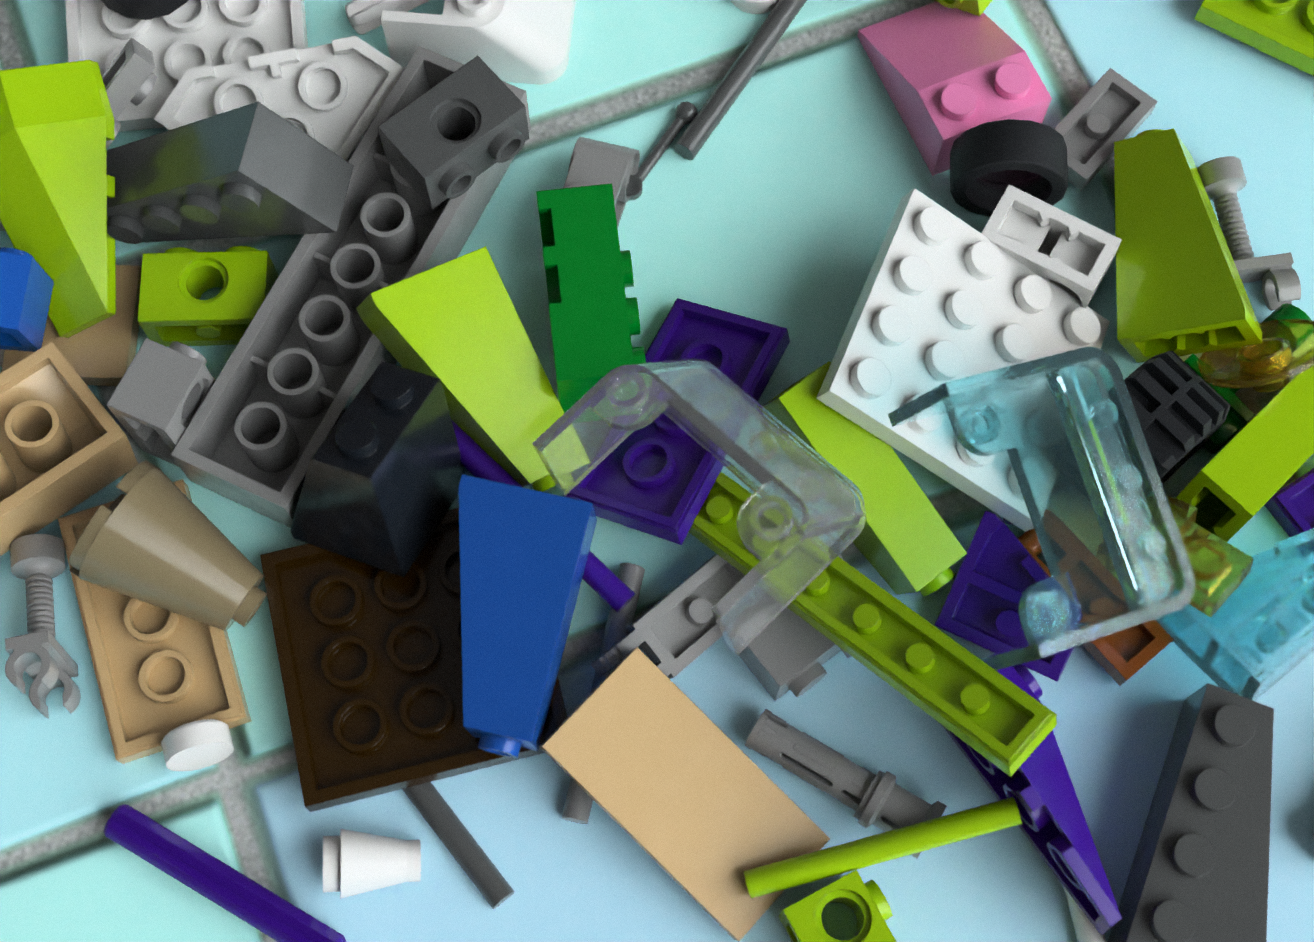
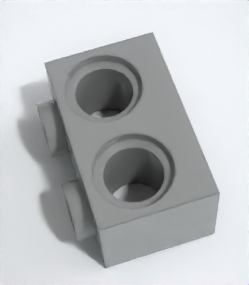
[106,338,216,466]

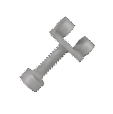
[1197,156,1301,311]
[5,534,81,719]

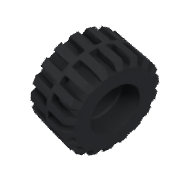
[1054,350,1230,521]

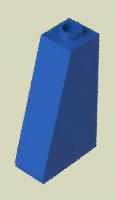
[458,474,597,758]

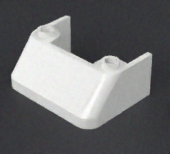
[381,0,576,85]

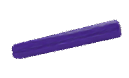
[103,804,346,942]

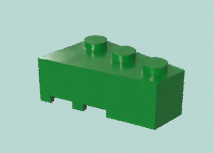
[536,183,648,419]

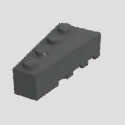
[106,102,354,244]

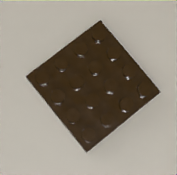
[260,508,567,812]

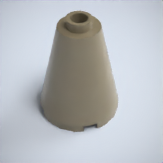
[68,460,267,631]

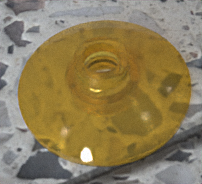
[1198,319,1314,392]

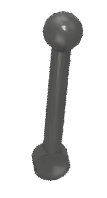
[626,101,698,200]

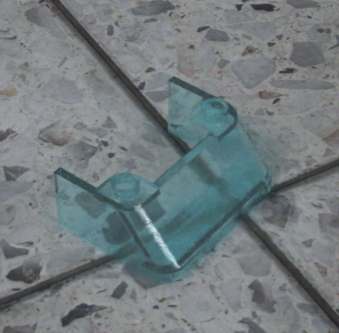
[888,347,1195,670]

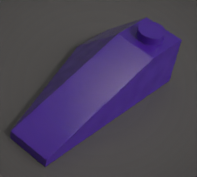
[942,651,1122,936]

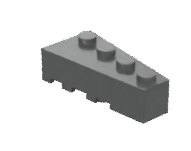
[1107,683,1274,942]

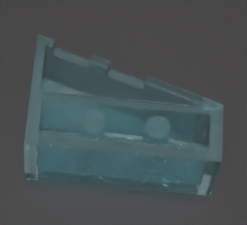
[1149,528,1314,701]

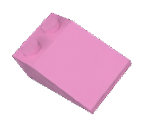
[857,2,1052,176]

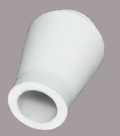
[323,829,421,899]

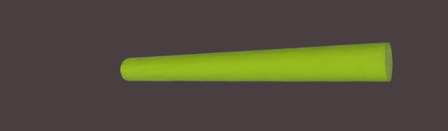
[744,797,1022,899]

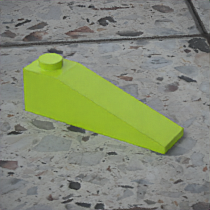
[0,60,116,338]

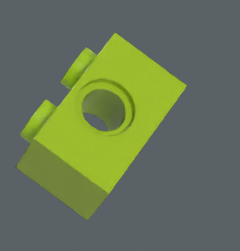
[138,246,279,347]

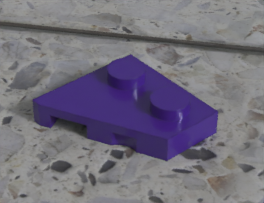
[935,510,1086,681]

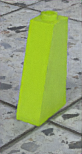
[1114,128,1262,363]
[356,246,585,492]
[1142,358,1314,578]
[750,361,967,596]

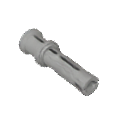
[745,709,947,859]

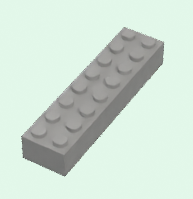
[171,45,531,528]

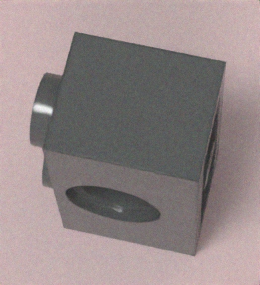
[378,56,529,209]

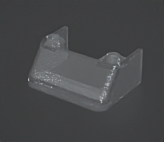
[532,358,866,656]

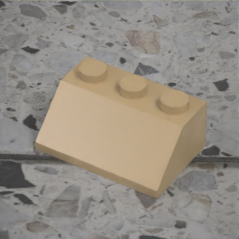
[0,341,138,556]

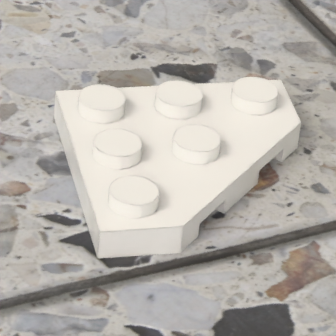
[154,35,404,162]

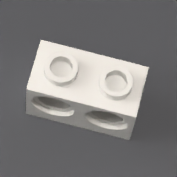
[981,184,1122,308]

